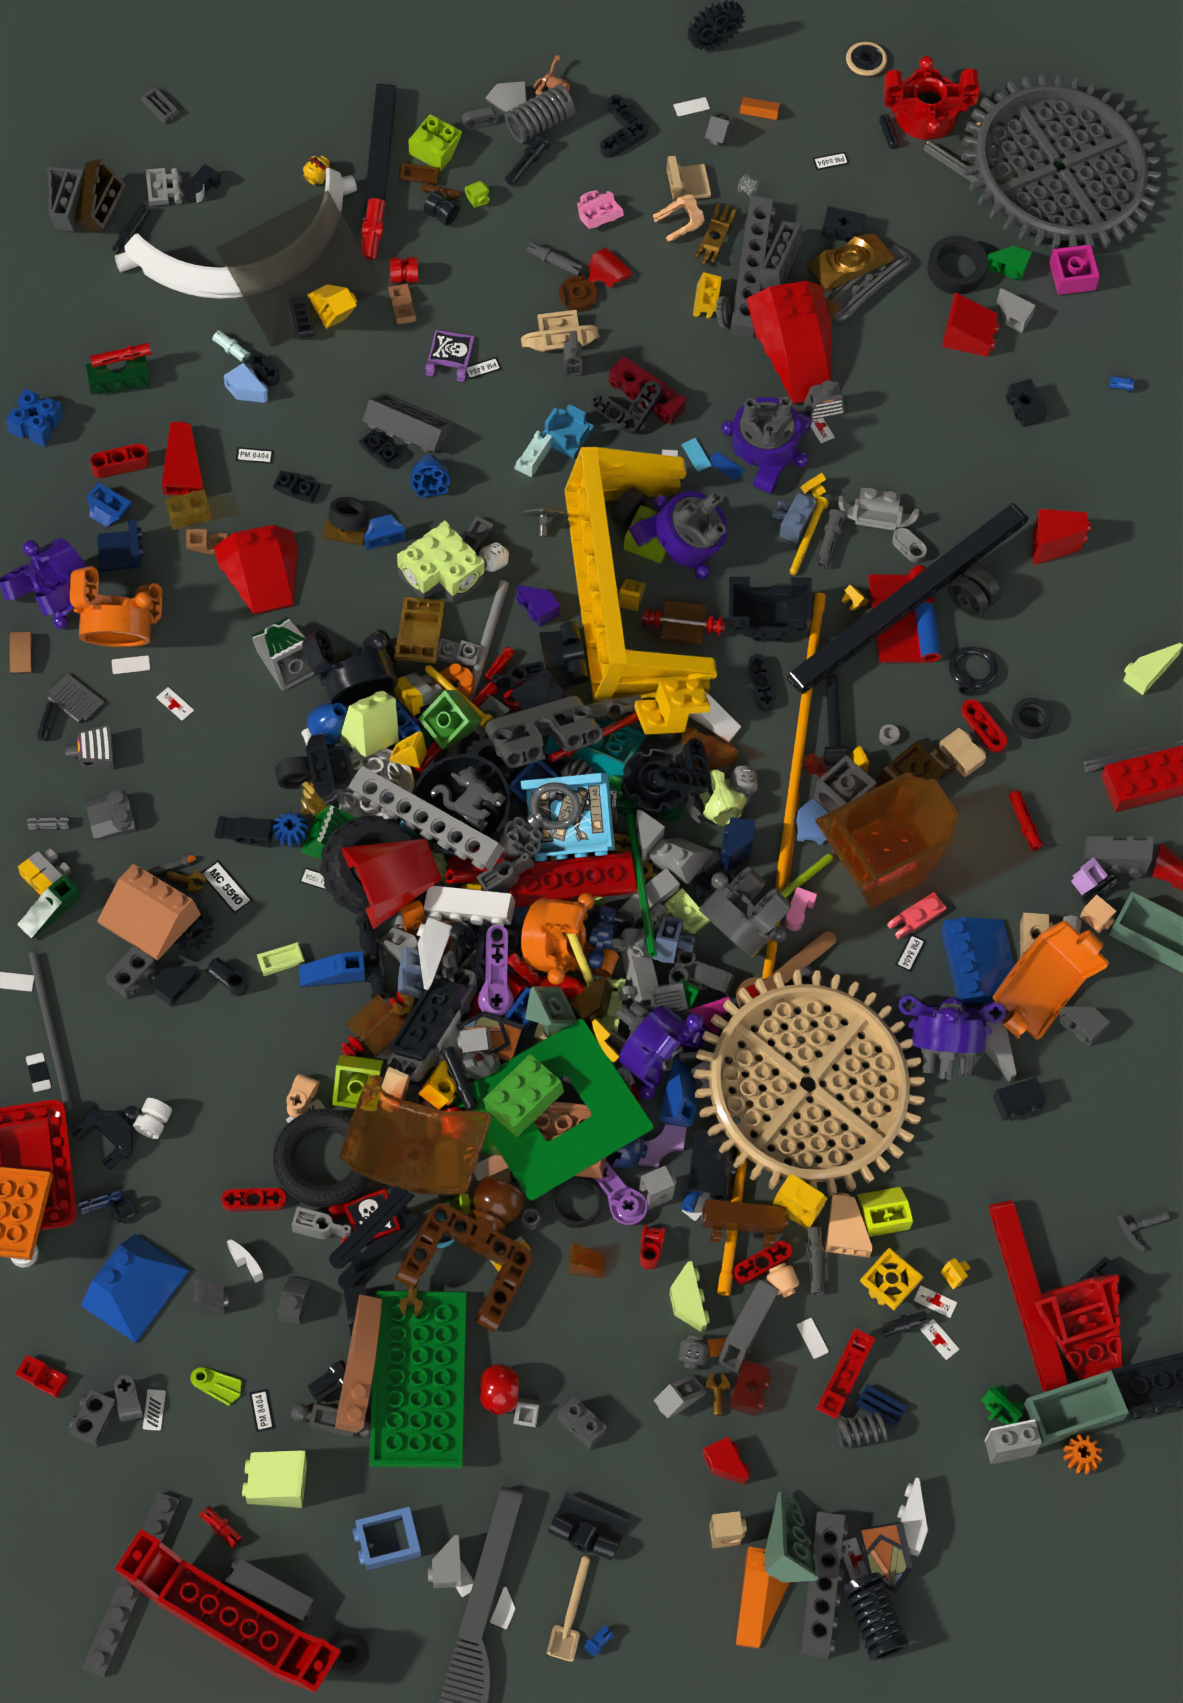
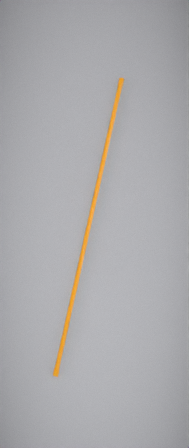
[717,592,826,1296]

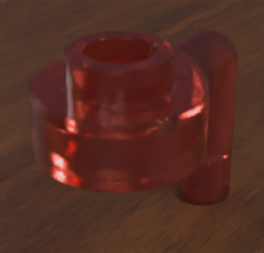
[803,753,826,778]

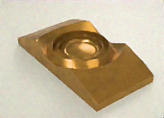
[807,234,894,292]
[394,597,445,663]

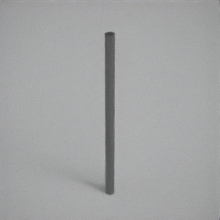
[29,952,74,1112]

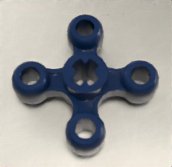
[587,906,616,969]

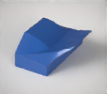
[86,482,132,527]
[364,514,406,551]

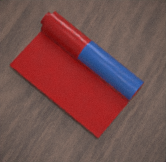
[868,565,941,663]

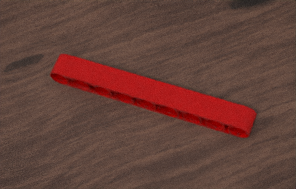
[989,1200,1067,1392]

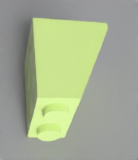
[340,691,399,757]
[242,1451,307,1508]

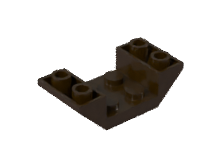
[874,738,957,818]

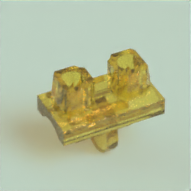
[300,782,327,816]

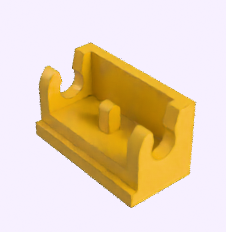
[693,272,722,318]

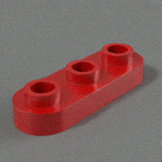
[961,699,1007,753]

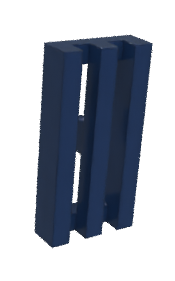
[855,1385,907,1428]

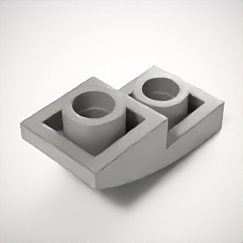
[437,638,481,665]

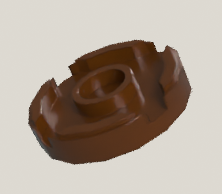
[559,276,598,312]

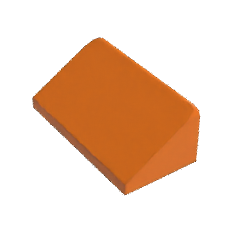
[740,97,780,120]

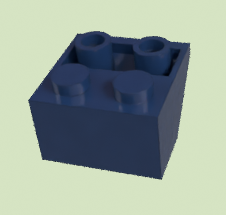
[720,817,756,870]

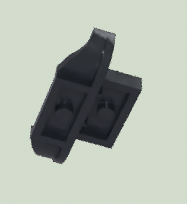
[306,732,355,808]

